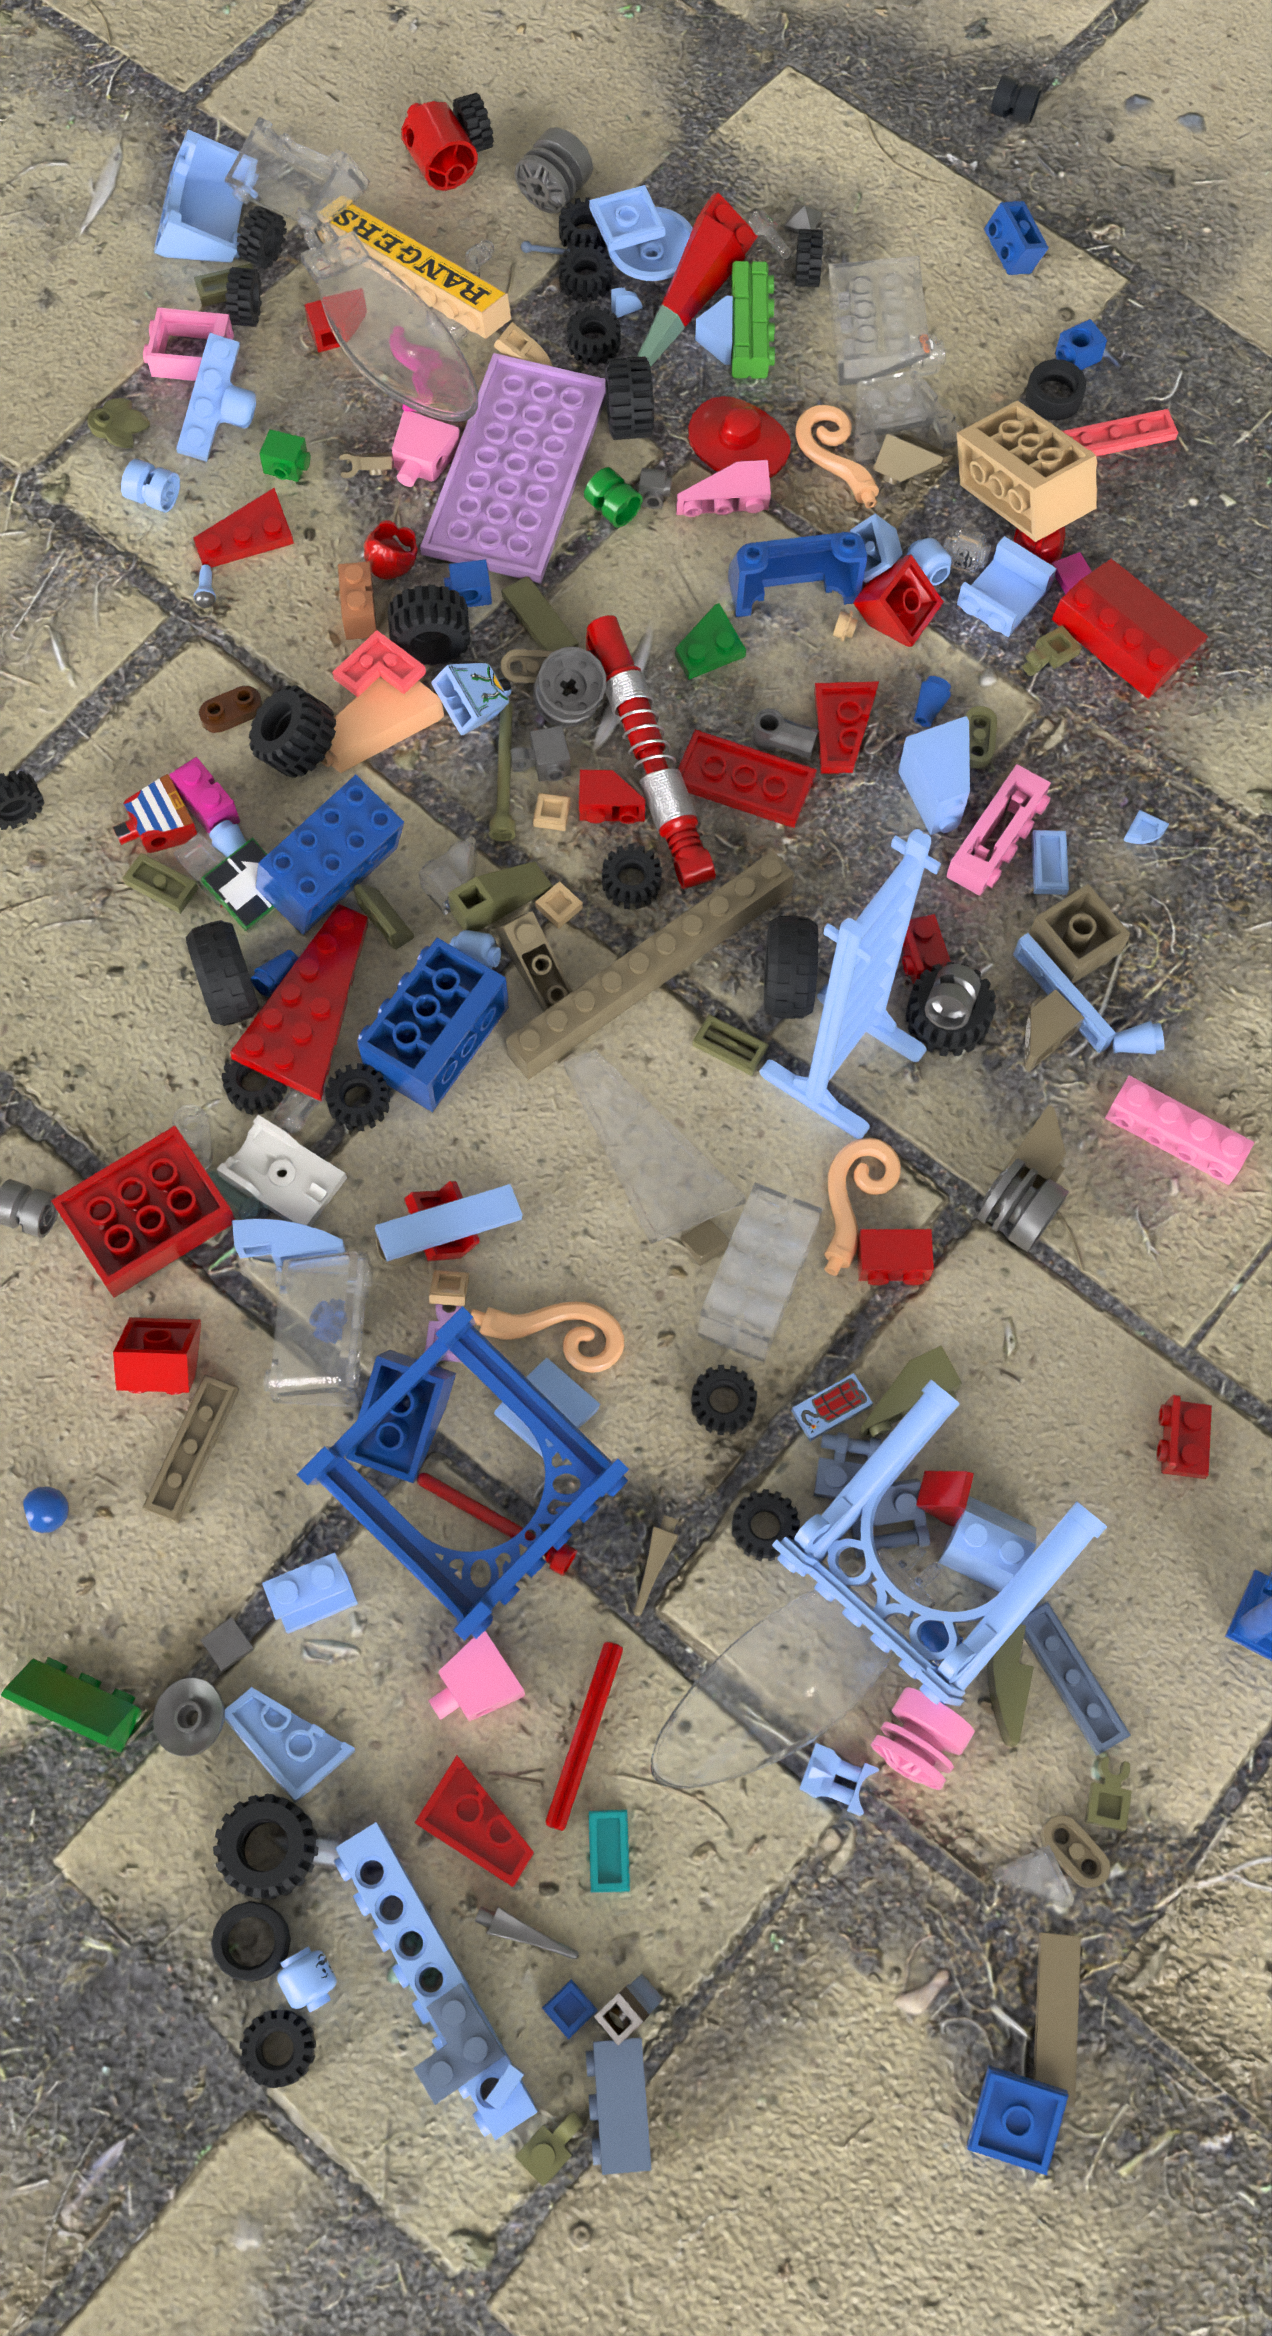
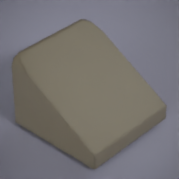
[680,1219,730,1266]

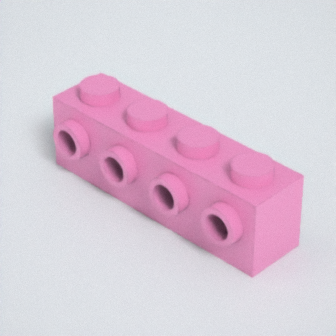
[1105,1075,1255,1185]

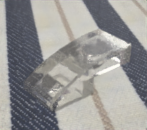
[174,833,224,908]

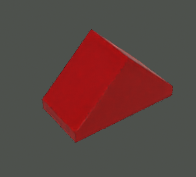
[916,1471,974,1527]

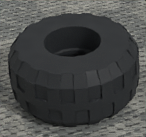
[764,916,819,1019]
[185,920,260,1026]

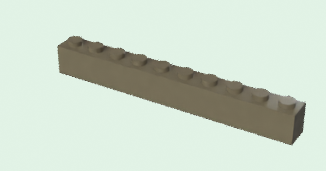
[506,850,795,1080]

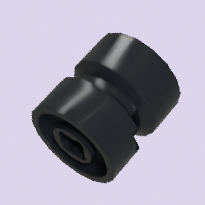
[990,74,1042,125]

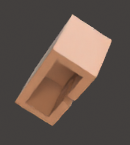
[338,561,377,640]

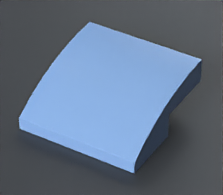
[494,1358,601,1457]

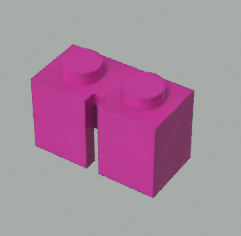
[169,756,240,834]

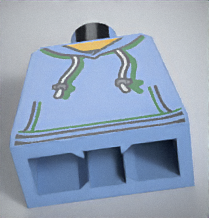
[431,663,512,735]

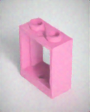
[143,307,234,381]

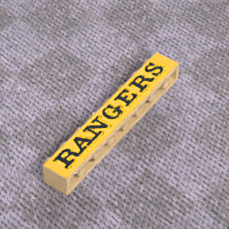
[315,196,511,339]

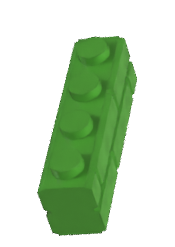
[731,261,775,379]

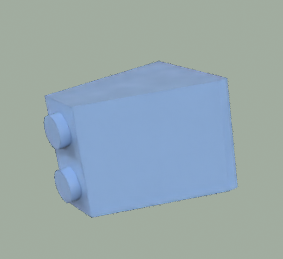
[898,716,970,835]
[938,1496,1036,1592]

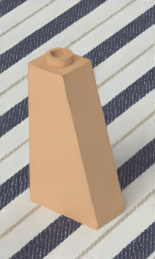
[321,677,444,773]

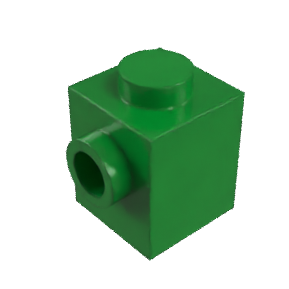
[259,429,311,482]

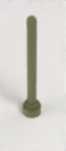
[489,702,516,842]

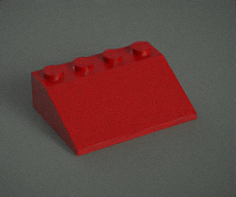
[1051,558,1208,699]
[51,1125,236,1298]

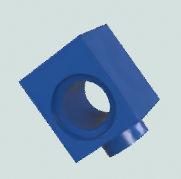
[1055,319,1107,370]
[444,559,492,607]

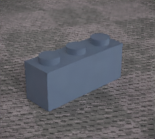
[586,2037,652,2175]

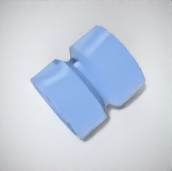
[121,458,180,513]

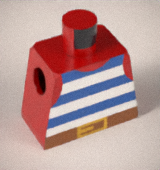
[112,774,199,853]

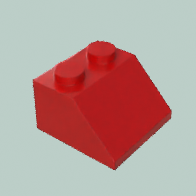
[113,1317,201,1395]

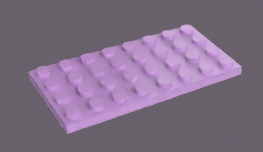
[420,353,606,584]

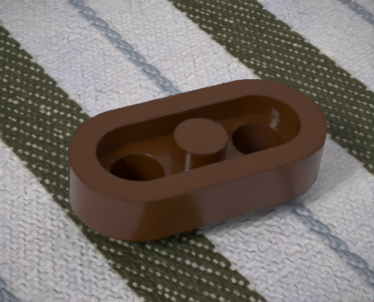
[199,686,263,733]

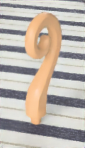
[795,405,879,508]
[824,1138,901,1276]
[471,1301,625,1373]

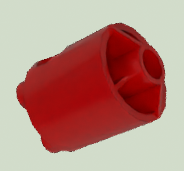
[401,101,478,191]

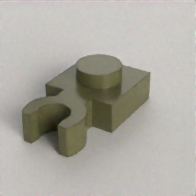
[1085,1756,1132,1831]

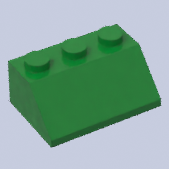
[1,1657,143,1753]

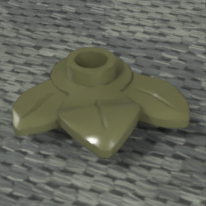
[87,398,150,448]

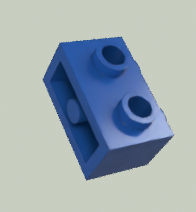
[984,201,1049,275]

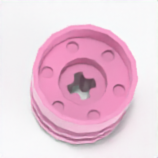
[871,1687,975,1790]

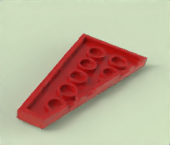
[230,904,369,1101]

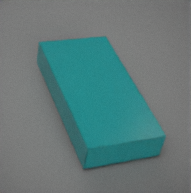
[589,1810,630,1893]

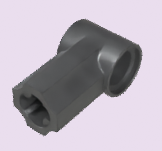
[752,708,819,758]

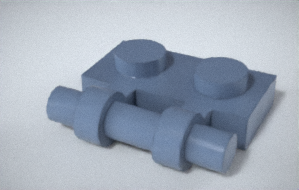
[813,1432,882,1499]

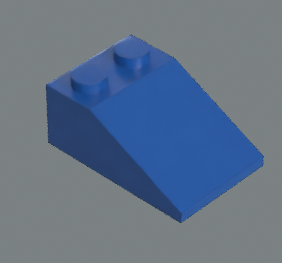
[346,1350,456,1483]

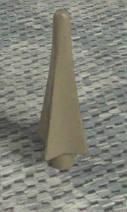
[634,1515,678,1616]

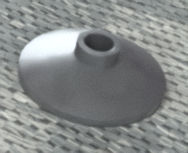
[153,1678,225,1757]

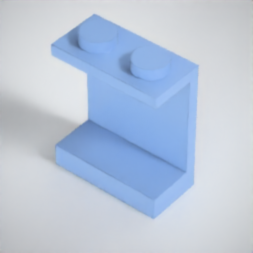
[957,536,1057,637]
[262,1552,358,1634]

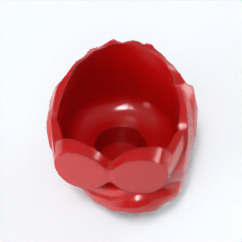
[364,520,418,580]

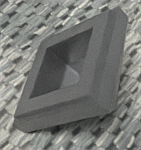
[784,204,822,232]

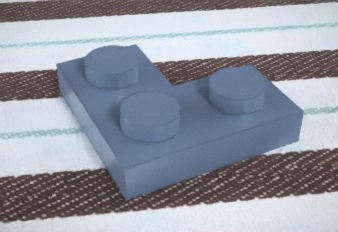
[413,1983,505,2105]

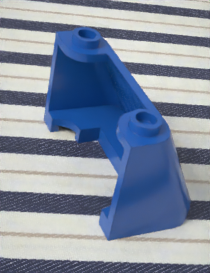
[728,532,867,617]

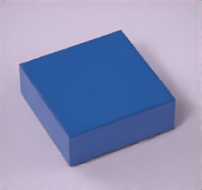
[542,1979,598,2039]

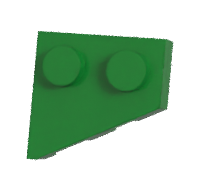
[675,603,746,680]

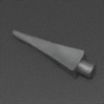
[475,1906,579,1959]

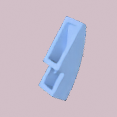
[232,1219,347,1267]

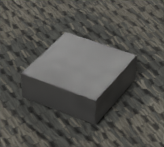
[200,1617,254,1672]

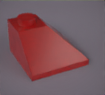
[853,554,944,647]

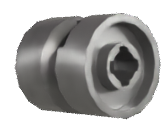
[925,964,981,1030]
[0,1179,58,1238]

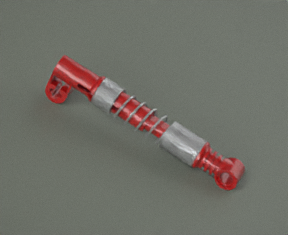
[586,615,716,890]

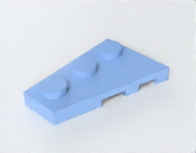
[224,1687,355,1803]

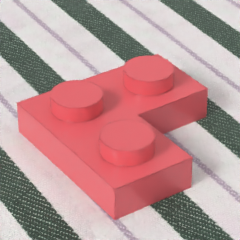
[332,630,426,697]

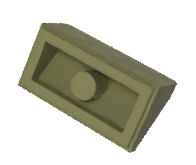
[354,884,414,950]

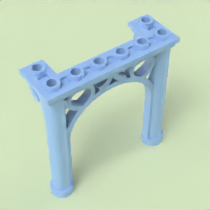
[772,1380,1107,1707]

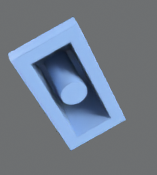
[850,514,903,583]

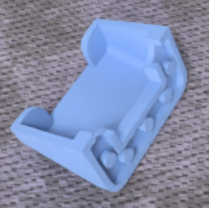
[154,129,257,263]

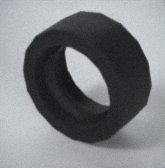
[1026,359,1086,420]
[211,1901,291,1982]

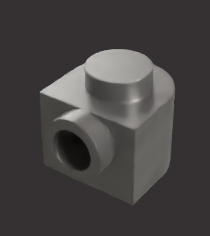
[639,468,672,509]

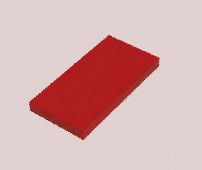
[678,729,817,829]

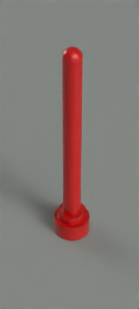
[417,1473,577,1576]

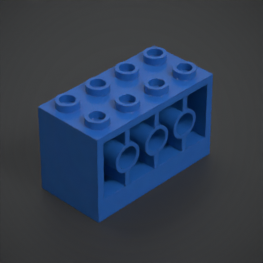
[256,774,404,936]
[357,938,509,1113]

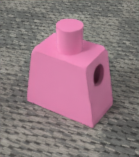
[392,411,460,487]
[428,1631,525,1721]

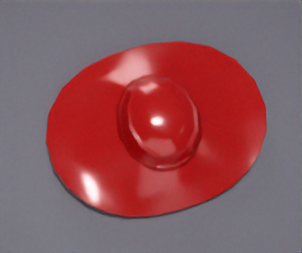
[688,396,791,478]

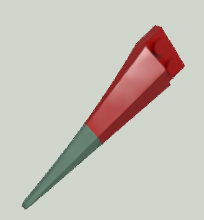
[637,192,758,367]

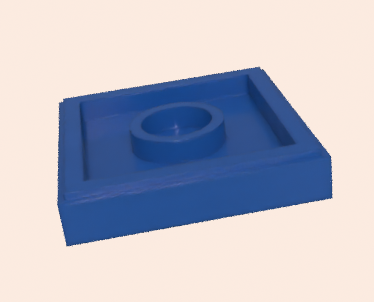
[967,2065,1069,2175]

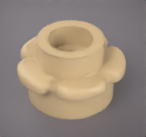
[833,611,858,642]

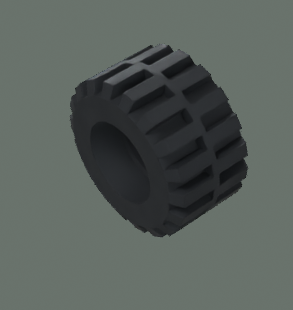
[605,356,654,440]
[387,584,471,666]
[249,685,336,778]
[905,962,996,1057]
[213,1794,319,1900]

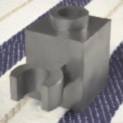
[510,725,571,782]

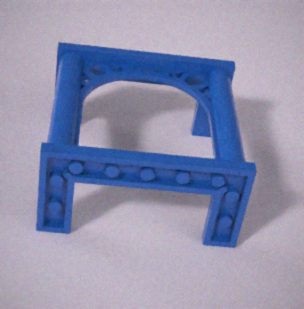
[296,1306,629,1641]

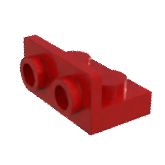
[902,914,951,984]
[1156,1394,1212,1479]

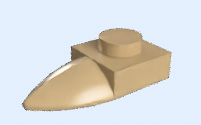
[493,322,553,367]

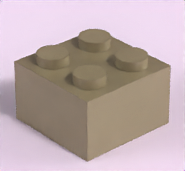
[1029,884,1131,983]

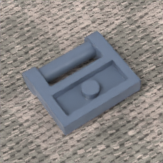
[850,1478,930,1558]

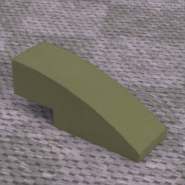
[987,1624,1034,1747]

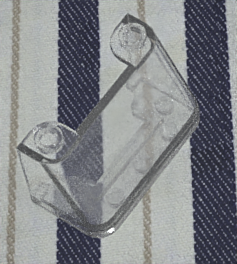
[224,117,370,233]
[264,1251,373,1407]

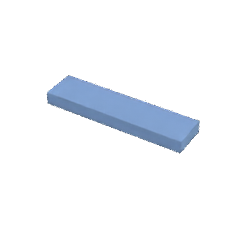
[1013,933,1116,1053]
[375,1184,523,1261]

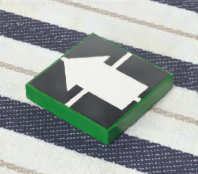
[201,837,275,932]

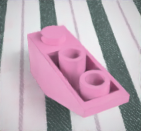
[676,460,771,517]

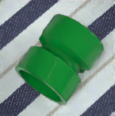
[584,467,643,528]

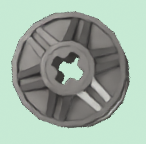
[514,127,593,213]
[533,647,607,728]
[977,1158,1069,1252]

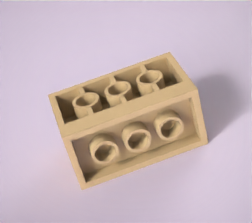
[957,400,1098,542]

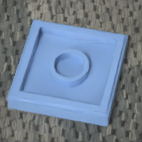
[589,185,666,252]

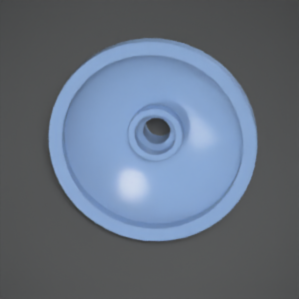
[608,207,693,281]

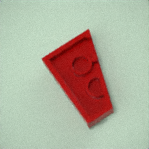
[193,488,294,568]
[814,681,879,774]
[414,1755,534,1888]

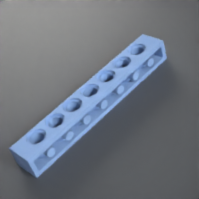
[334,1822,539,2140]

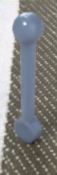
[521,241,579,255]

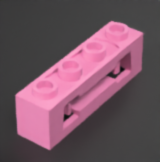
[946,764,1051,896]

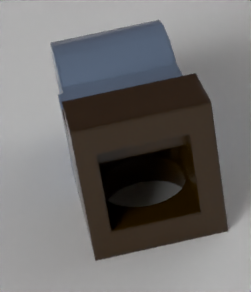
[594,1974,663,2046]

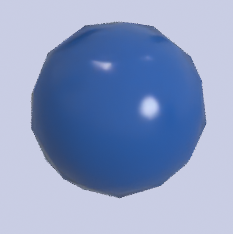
[23,1486,69,1533]

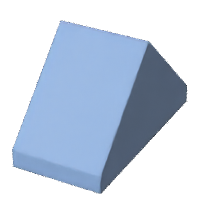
[695,296,733,365]

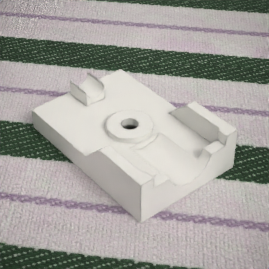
[217,1115,347,1227]

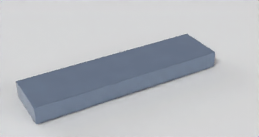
[1021,1601,1131,1756]

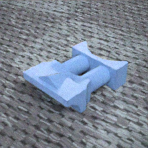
[799,1743,879,1816]

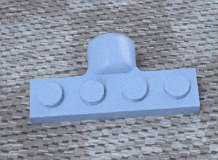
[176,333,256,462]

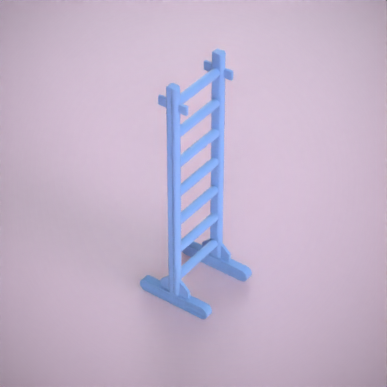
[759,829,941,1139]

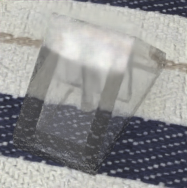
[991,1845,1074,1908]

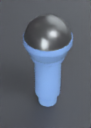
[194,565,216,608]

